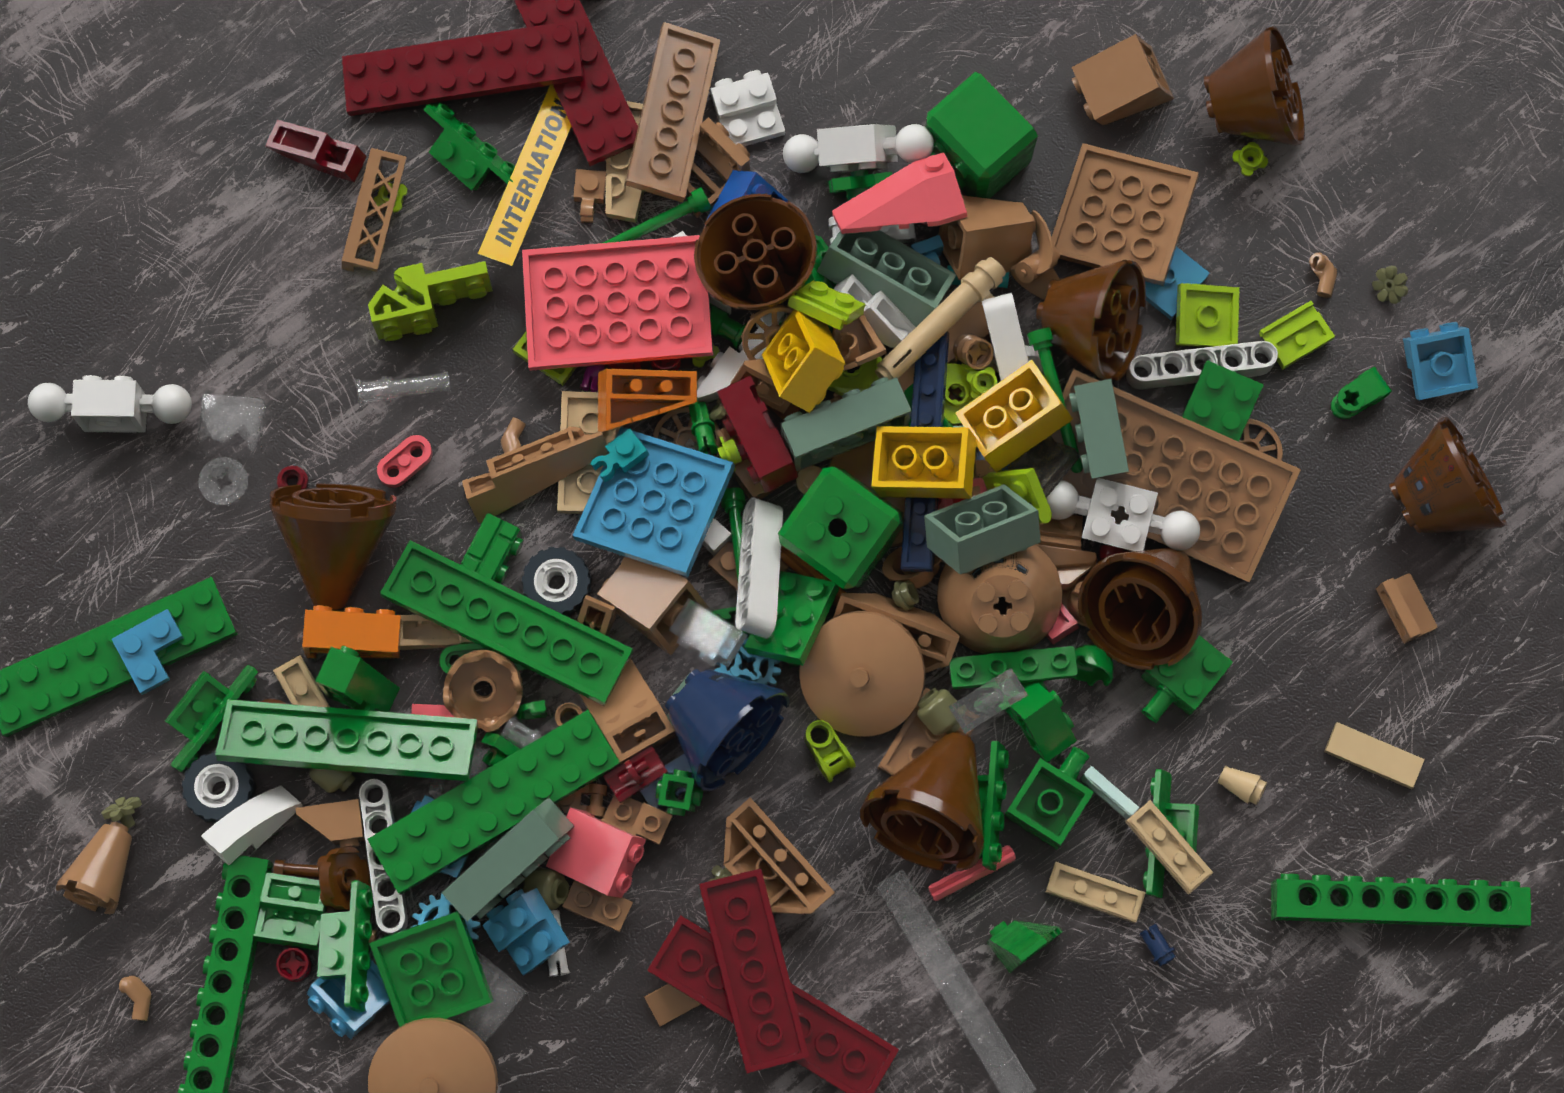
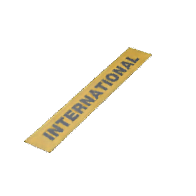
[478,85,571,266]

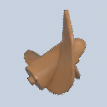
[1010,210,1060,300]

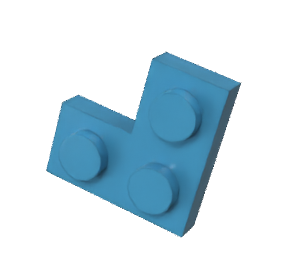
[112,609,184,695]

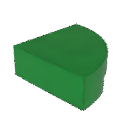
[516,700,548,721]

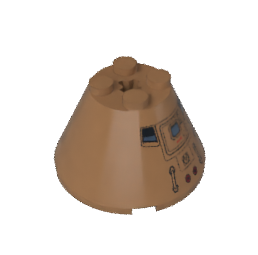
[937,544,1062,655]

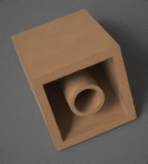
[1072,34,1174,125]
[938,196,1036,280]
[597,557,709,655]

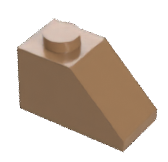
[295,799,365,848]

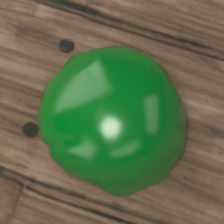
[1074,645,1114,686]

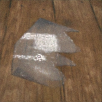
[197,394,266,452]

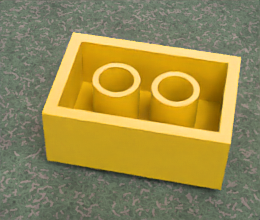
[762,309,845,413]
[955,360,1073,473]
[871,426,977,499]

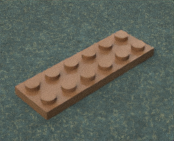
[625,22,720,202]

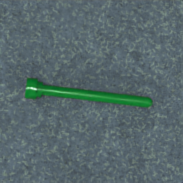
[603,187,712,243]
[1027,327,1083,474]
[721,487,746,581]

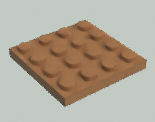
[1051,143,1199,286]

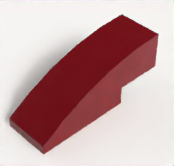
[265,119,367,183]

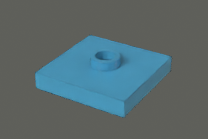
[1145,246,1210,320]

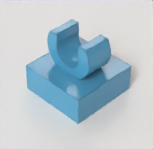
[911,235,944,265]

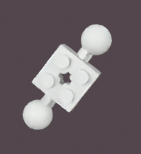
[783,124,934,173]
[28,375,192,432]
[1043,478,1200,551]

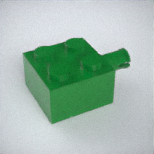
[1141,635,1233,723]
[1004,746,1094,850]

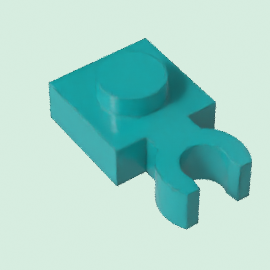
[590,428,649,482]

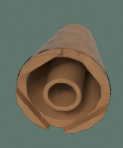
[56,822,132,914]

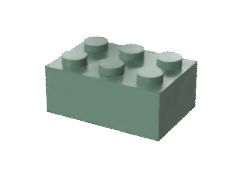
[1069,379,1129,479]
[924,484,1041,575]

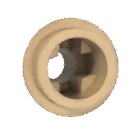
[1218,766,1267,805]

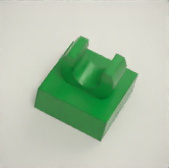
[481,732,520,767]

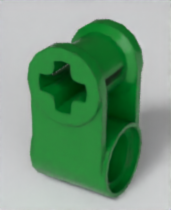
[1331,367,1392,420]

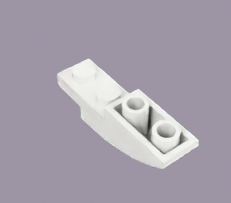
[697,312,785,403]

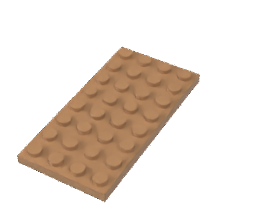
[1029,369,1301,582]

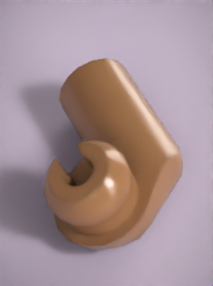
[501,417,526,453]
[119,975,151,1021]

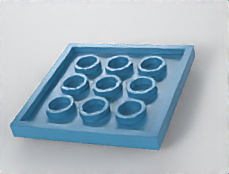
[572,427,735,577]

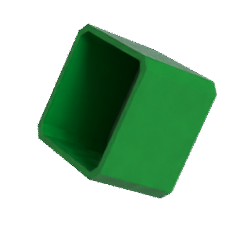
[925,72,1038,199]
[778,467,904,589]

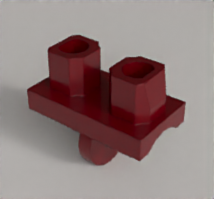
[603,745,669,803]

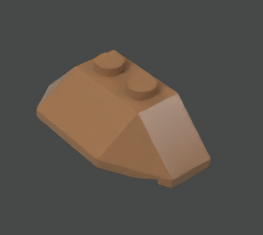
[833,593,960,673]
[724,797,835,914]

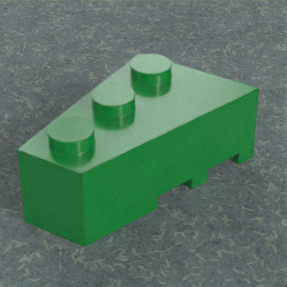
[315,646,400,712]

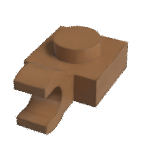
[573,169,606,223]

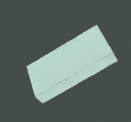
[1081,766,1139,819]

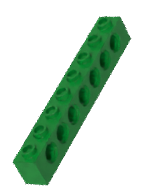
[178,855,273,1093]
[1271,874,1531,929]

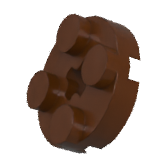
[317,847,371,912]

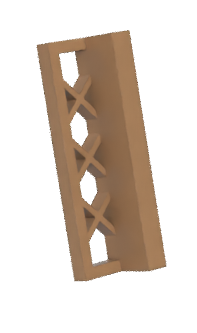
[342,148,407,272]

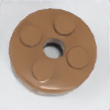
[443,650,523,732]

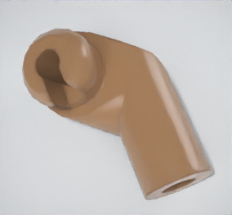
[1309,253,1337,298]

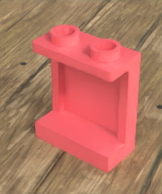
[546,807,646,898]

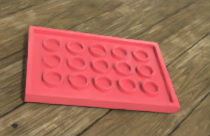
[522,235,713,371]

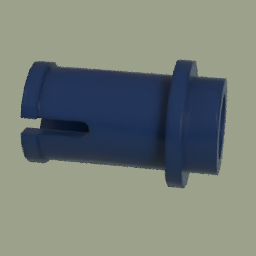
[1139,924,1176,967]

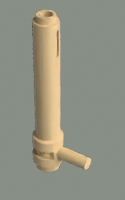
[875,257,1006,380]

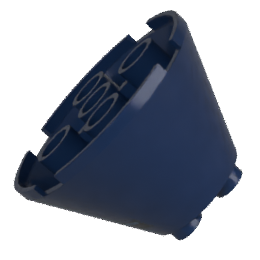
[665,669,790,791]

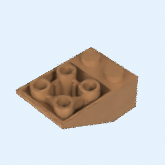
[579,658,676,764]

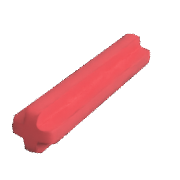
[928,845,1016,901]

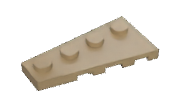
[606,101,644,223]

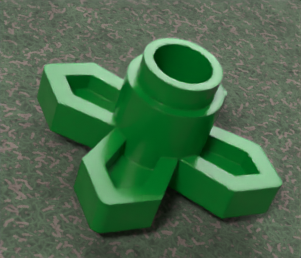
[828,169,892,201]

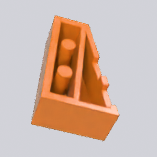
[598,369,697,432]
[302,605,402,658]

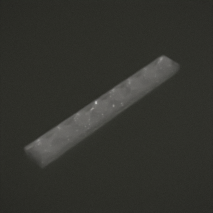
[875,869,1036,1093]

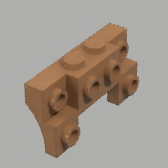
[562,794,673,932]

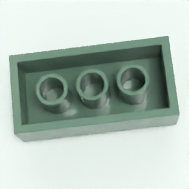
[817,230,956,327]
[780,377,911,471]
[442,798,574,922]

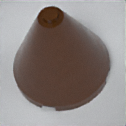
[270,483,397,611]
[1078,548,1202,670]
[860,731,984,871]

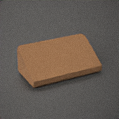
[644,984,701,1027]

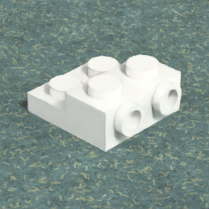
[711,70,785,146]

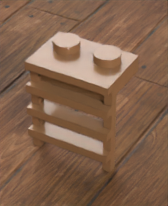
[687,117,750,218]

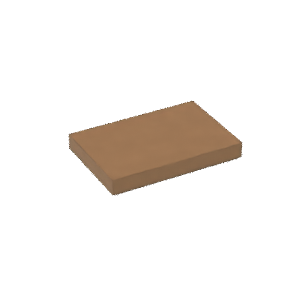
[878,688,980,776]

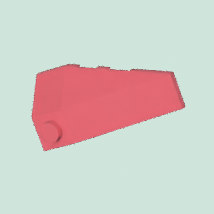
[832,152,967,234]

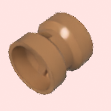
[953,333,994,370]

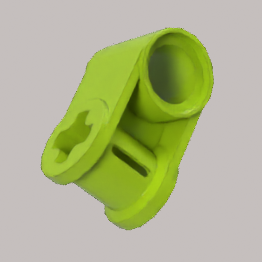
[804,720,856,783]

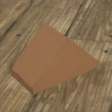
[577,595,617,636]

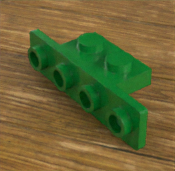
[424,103,515,191]
[950,646,1078,689]
[165,665,258,772]
[978,741,1009,871]
[1143,769,1199,898]
[317,880,374,1013]

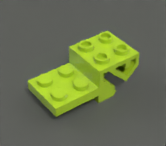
[368,261,493,341]

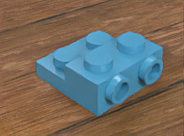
[1403,322,1478,400]
[483,888,570,976]
[307,959,390,1039]

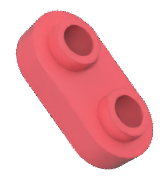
[377,435,432,488]

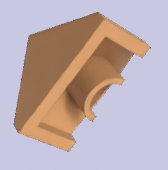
[832,314,887,371]

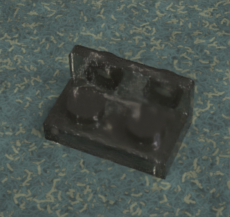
[1007,435,1081,498]

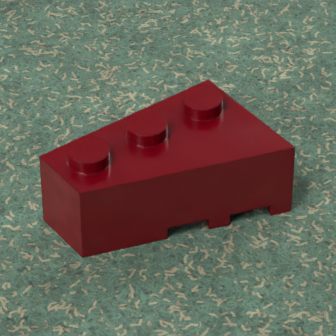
[717,376,798,493]

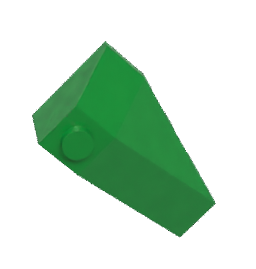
[987,920,1063,973]

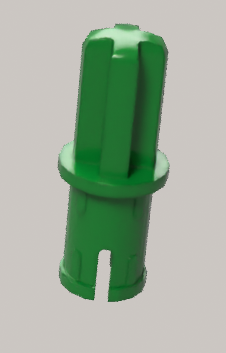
[689,400,718,456]

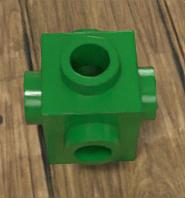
[656,769,703,816]

